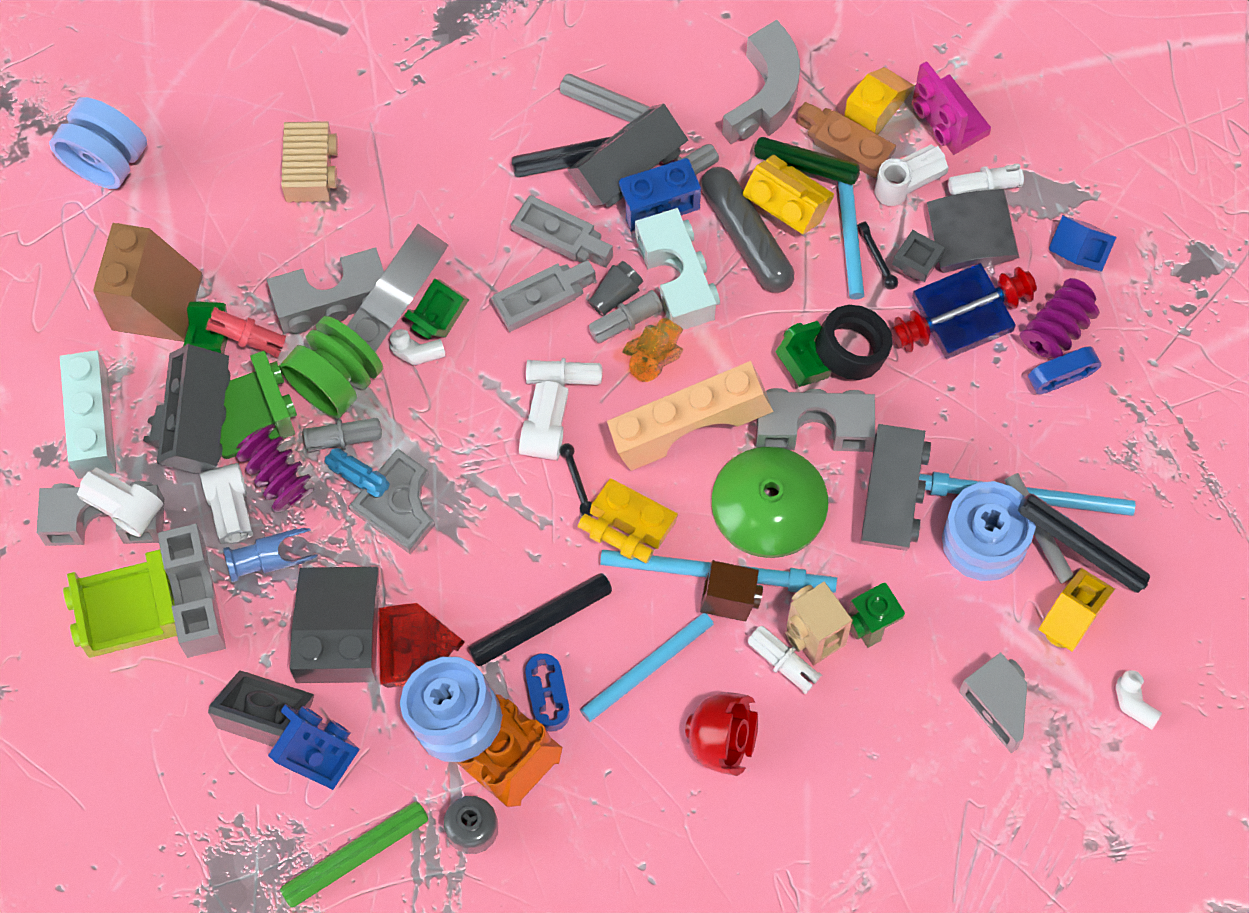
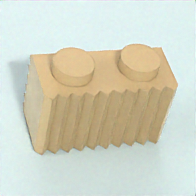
[281,121,338,203]

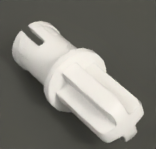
[948,163,1024,195]
[526,358,603,387]
[748,626,822,694]

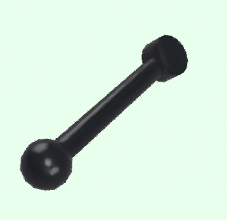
[857,221,899,290]
[559,443,593,517]

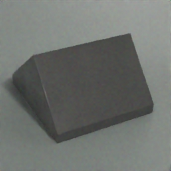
[208,670,314,747]

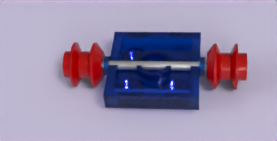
[891,263,1037,360]

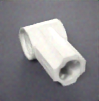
[874,144,949,206]
[519,381,569,461]
[200,463,253,545]
[77,467,163,537]

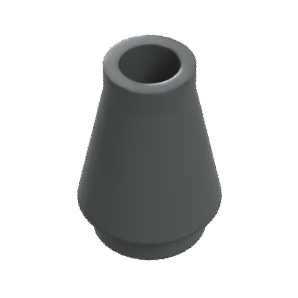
[588,261,643,316]

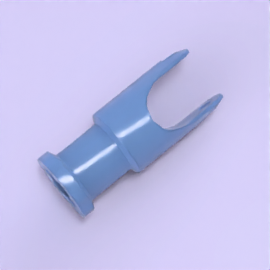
[223,528,318,582]

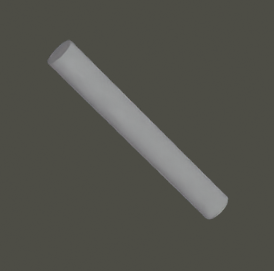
[1004,473,1074,584]

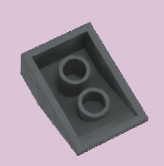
[290,567,379,683]

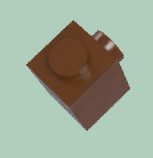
[700,560,763,622]

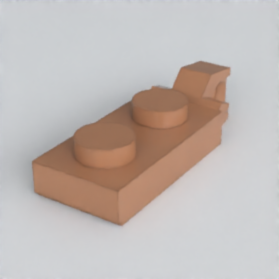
[796,102,896,179]

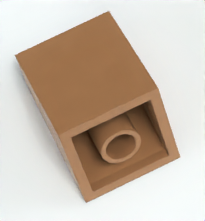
[93,222,203,342]

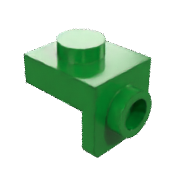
[404,278,470,339]
[183,302,228,354]
[775,321,832,387]
[848,583,905,648]

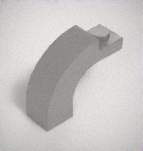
[722,19,800,144]
[347,224,449,352]

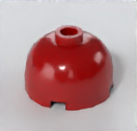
[685,692,758,776]

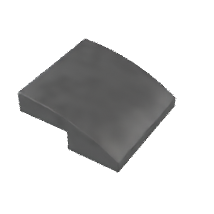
[927,189,1020,273]

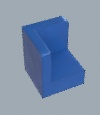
[1049,215,1117,272]

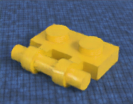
[578,478,678,564]

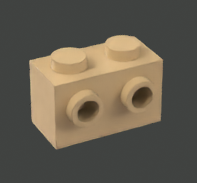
[785,582,853,666]

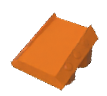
[456,694,563,807]

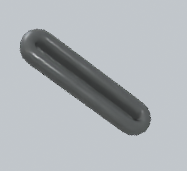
[701,167,795,293]

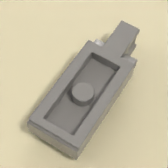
[511,195,614,268]
[491,260,596,332]

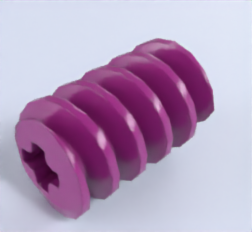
[1019,278,1100,360]
[236,424,314,513]

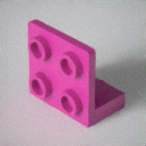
[912,61,991,155]

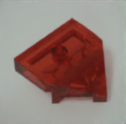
[379,603,466,688]

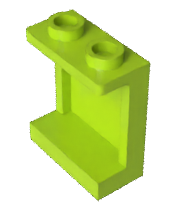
[63,549,177,658]

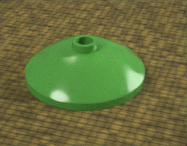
[712,447,828,558]

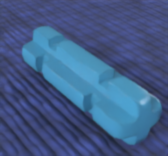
[325,448,390,497]

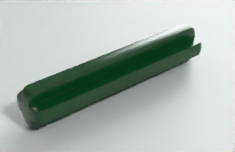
[754,137,860,185]

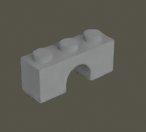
[267,247,384,334]
[756,388,875,452]
[36,481,165,546]
[157,524,226,658]

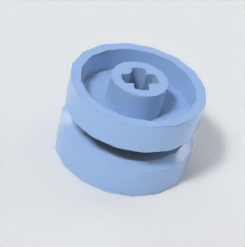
[49,97,147,189]
[942,481,1036,581]
[400,657,503,762]

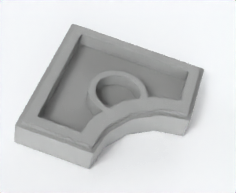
[349,449,435,555]

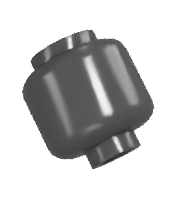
[444,796,498,854]

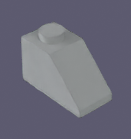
[959,652,1027,753]

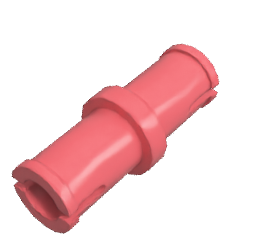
[206,307,286,358]

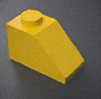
[844,67,915,135]
[1038,567,1115,652]

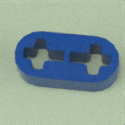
[1028,346,1102,394]
[525,654,570,731]

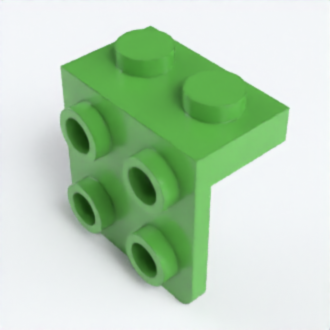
[220,351,297,459]

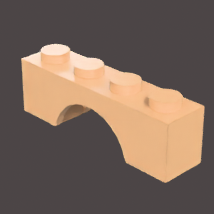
[607,361,774,471]

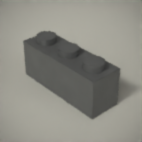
[567,103,688,207]
[157,344,230,474]
[860,424,931,551]

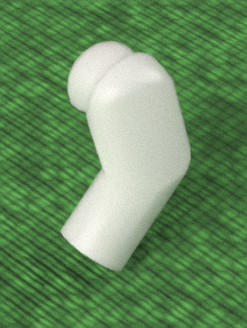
[390,329,446,365]
[1116,670,1162,730]

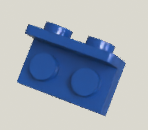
[619,158,701,232]
[268,704,360,790]

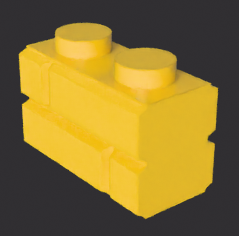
[743,155,834,235]

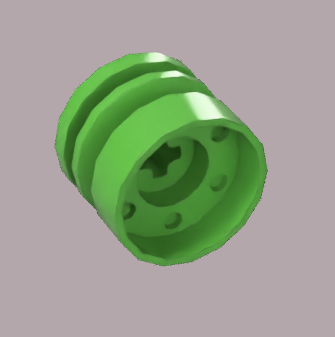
[279,316,383,419]

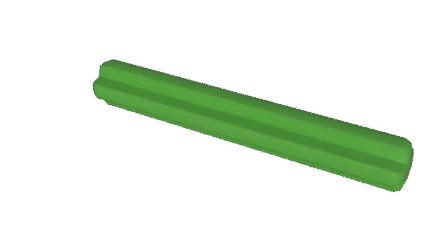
[280,802,428,907]

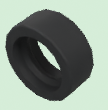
[815,304,893,380]

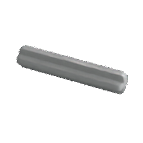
[560,73,650,122]

